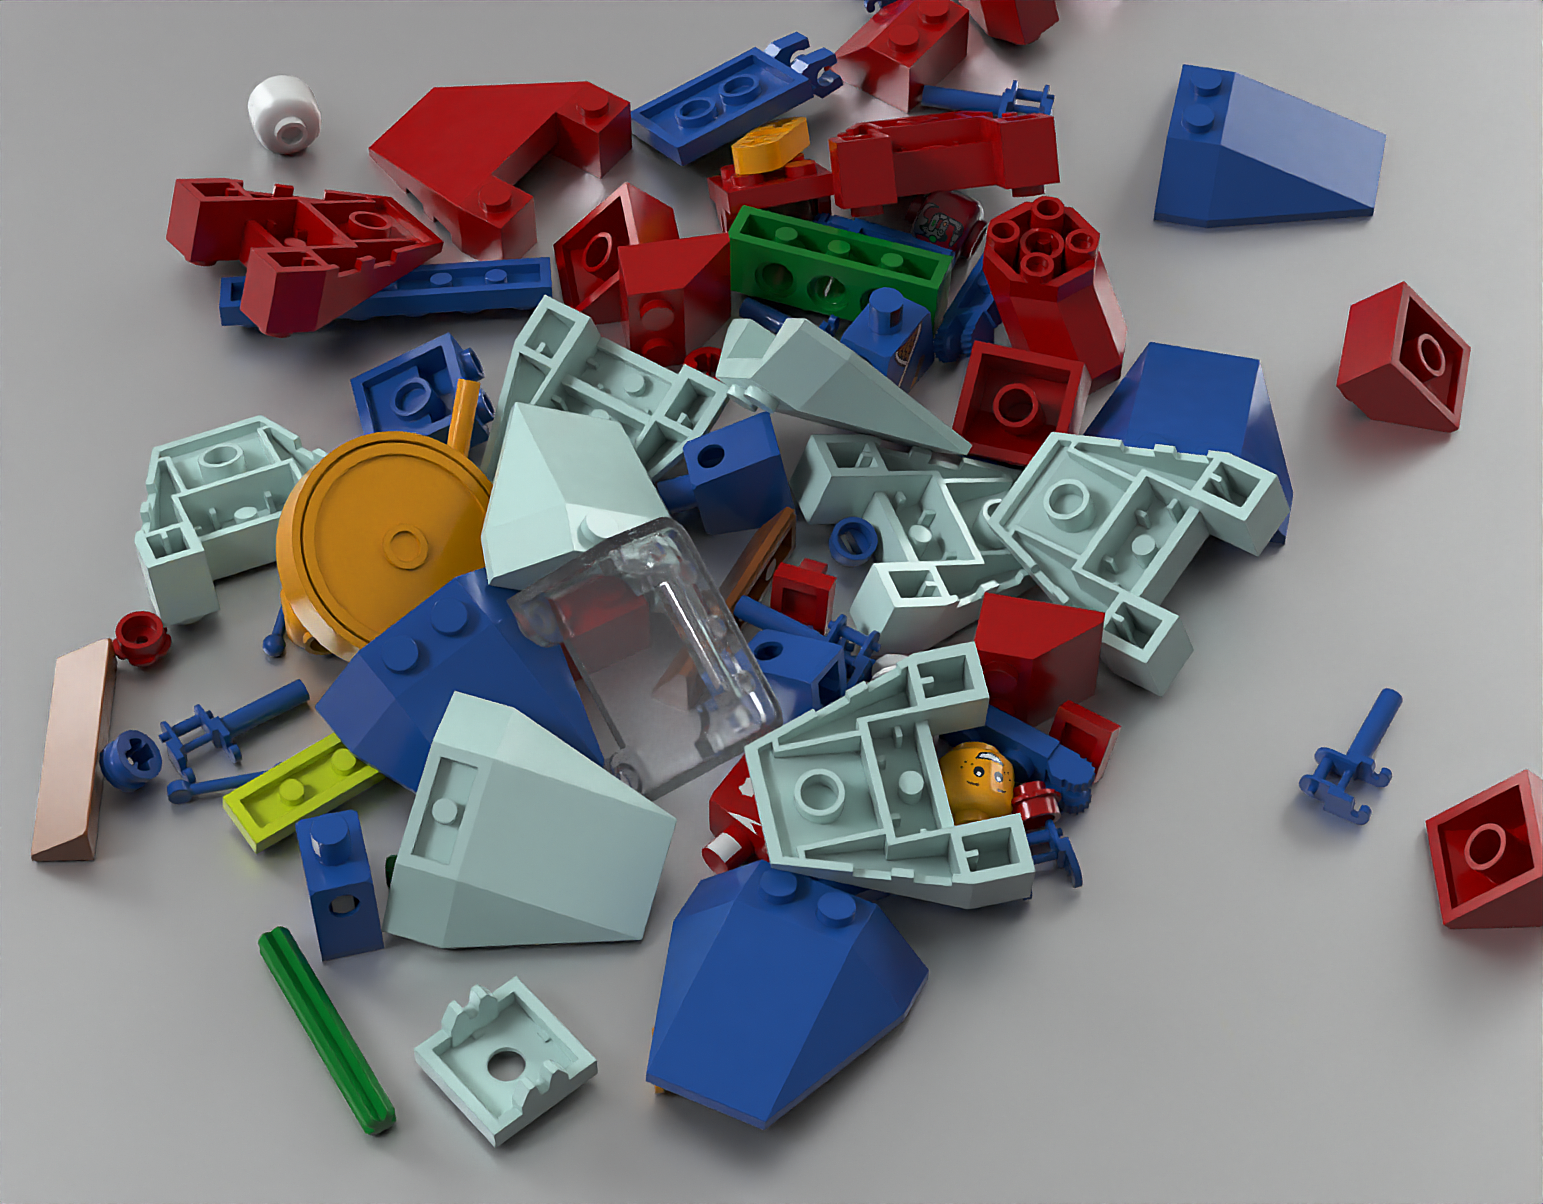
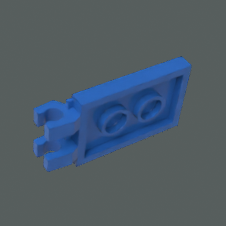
[631,32,843,167]

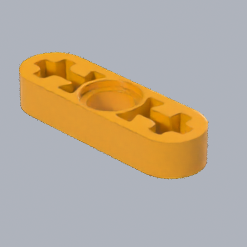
[731,117,810,175]

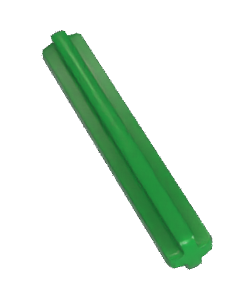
[258,926,396,1136]

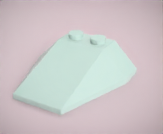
[480,295,730,484]
[715,318,972,455]
[481,402,709,621]

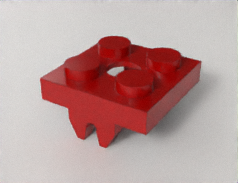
[707,153,834,233]

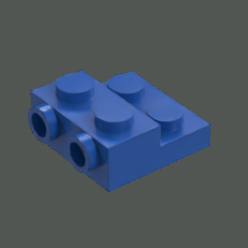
[350,332,495,449]

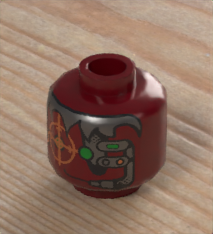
[904,190,989,263]

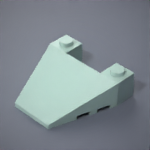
[134,415,329,628]
[987,432,1290,697]
[789,434,1037,655]
[744,641,1036,909]

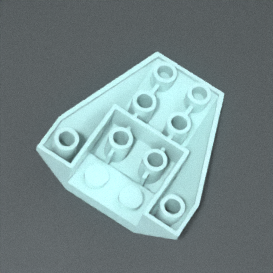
[381,691,677,949]

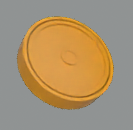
[276,431,493,662]

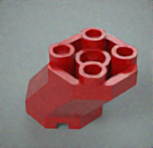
[983,196,1128,395]

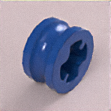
[99,730,162,792]

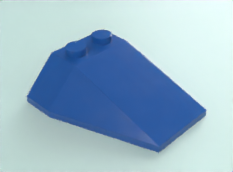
[1153,64,1387,228]
[1083,342,1293,545]
[315,567,609,795]
[646,859,929,1130]

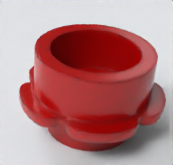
[113,611,172,666]
[1011,781,1062,832]

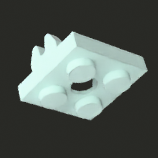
[414,976,598,1148]

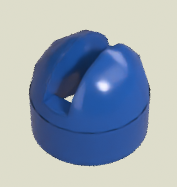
[829,517,878,568]

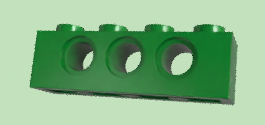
[728,205,953,338]

